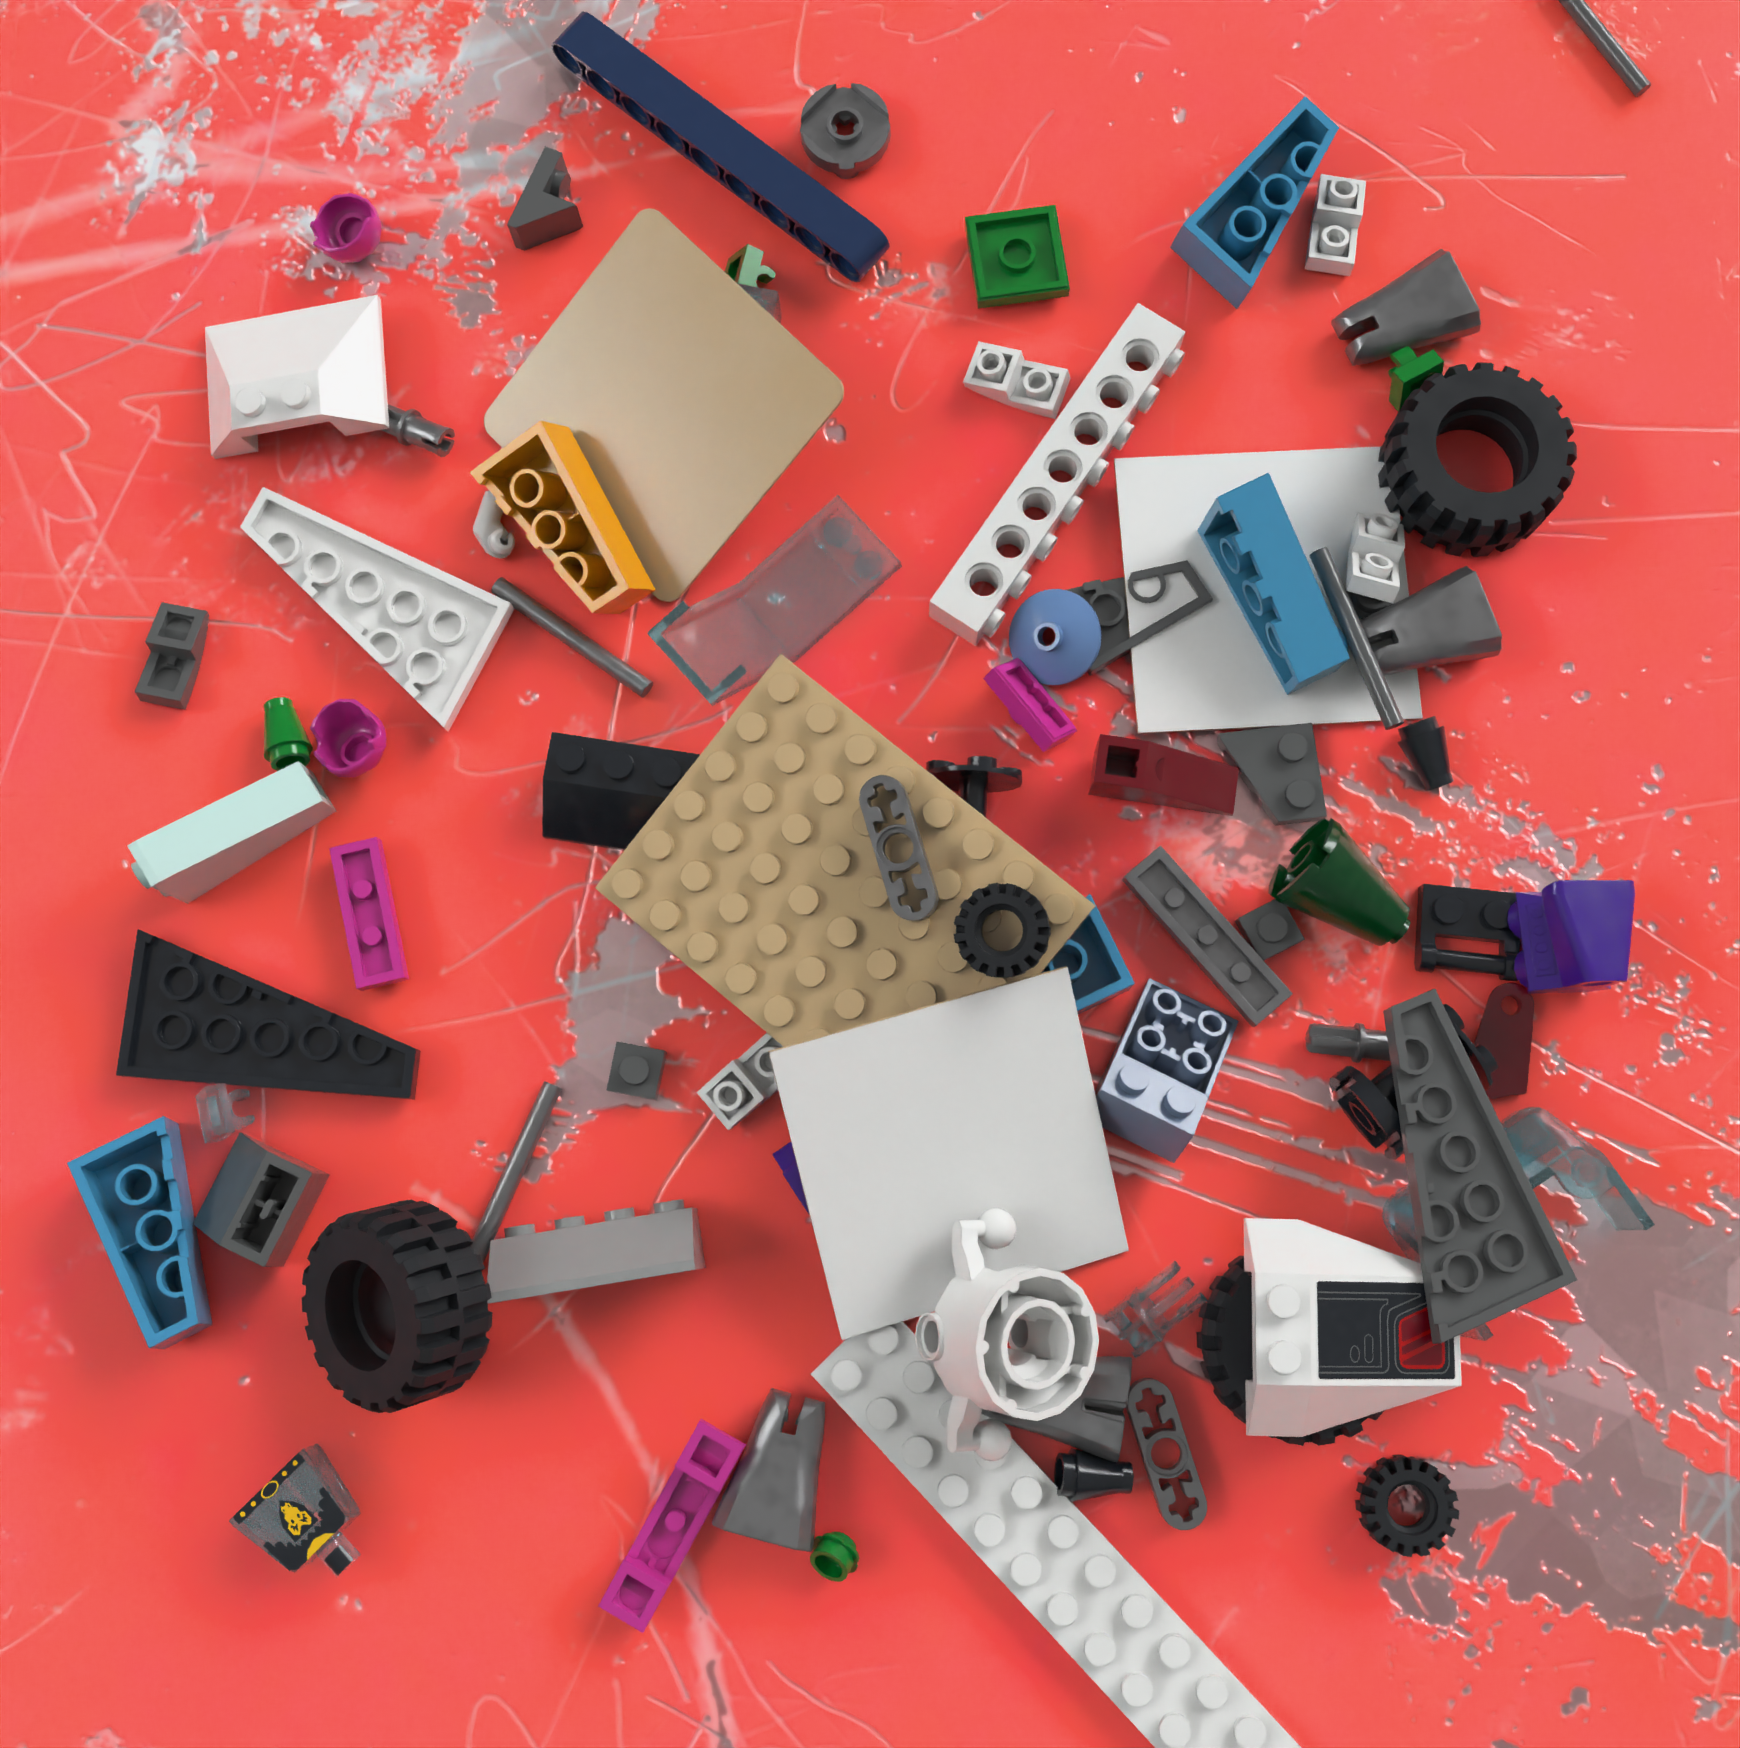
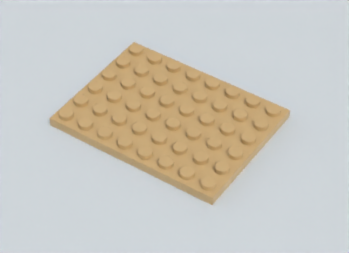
[595,653,1096,1047]

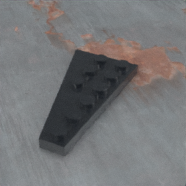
[116,929,421,1100]

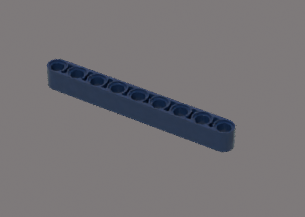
[551,11,890,283]

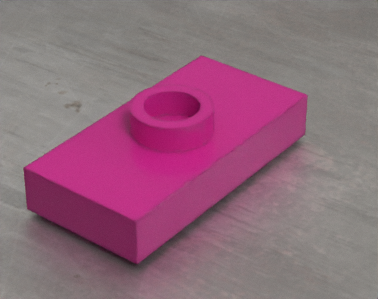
[983,658,1078,752]

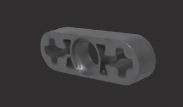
[859,775,939,921]
[1126,1378,1207,1530]

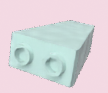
[127,761,336,904]

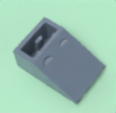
[1095,978,1239,1163]

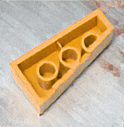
[469,420,655,614]

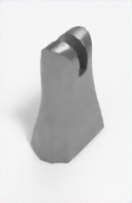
[1331,249,1481,366]
[1360,566,1502,676]
[981,1356,1132,1463]
[712,1388,825,1552]

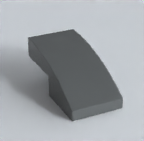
[134,602,209,710]

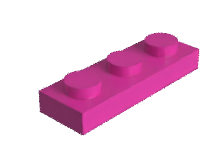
[329,837,409,991]

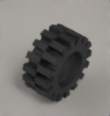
[954,883,1051,978]
[1355,1455,1459,1557]

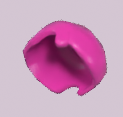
[310,193,381,264]
[310,699,387,777]

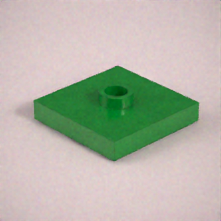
[964,205,1070,309]

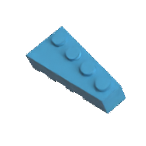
[1197,472,1350,695]
[67,1116,213,1349]

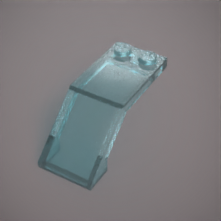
[647,495,902,706]

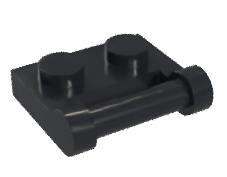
[1414,884,1520,982]

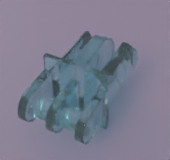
[1102,1260,1208,1358]

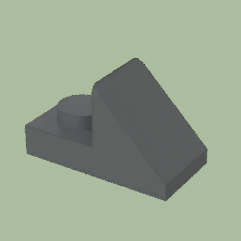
[507,146,583,251]

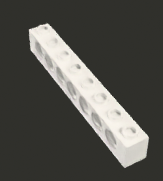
[929,303,1185,646]

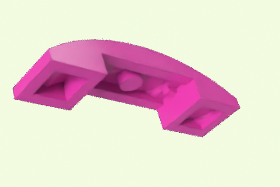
[598,1419,746,1633]

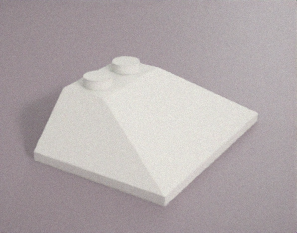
[205,295,389,459]

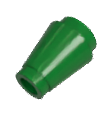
[263,697,313,771]

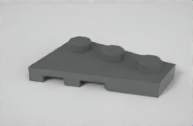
[1066,560,1213,676]

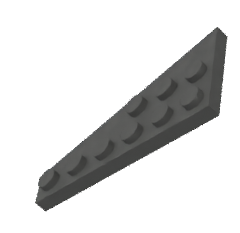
[1383,989,1577,1344]

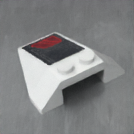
[1244,1218,1462,1437]

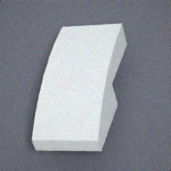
[1305,174,1366,276]
[963,341,1071,419]
[1346,513,1405,603]
[696,1033,783,1130]

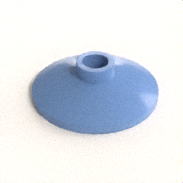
[1009,589,1102,685]

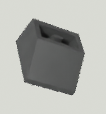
[193,1132,330,1267]

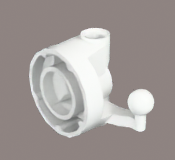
[915,1208,1099,1461]

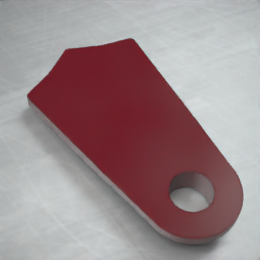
[1474,983,1534,1099]

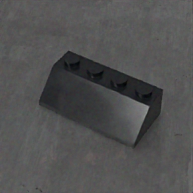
[542,732,700,851]

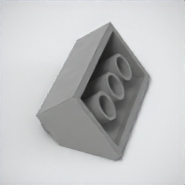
[487,1199,706,1304]

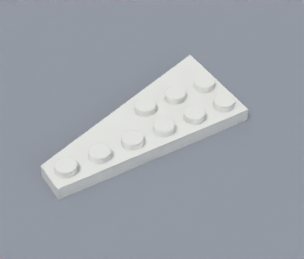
[240,487,514,732]

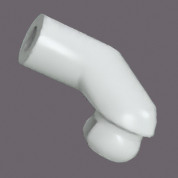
[473,491,515,558]

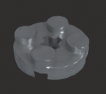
[800,83,891,179]

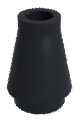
[1397,716,1454,791]
[1054,1448,1134,1502]

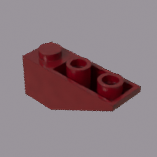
[1088,734,1239,816]

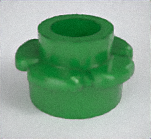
[810,1531,860,1582]

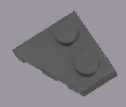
[1217,723,1327,826]

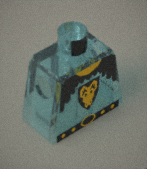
[229,1443,361,1578]

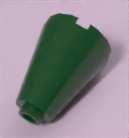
[1268,818,1411,946]

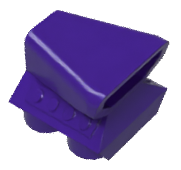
[1508,880,1635,994]

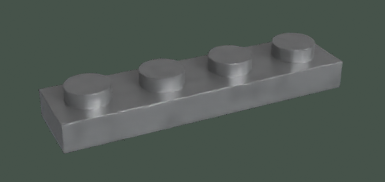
[1122,845,1293,1028]

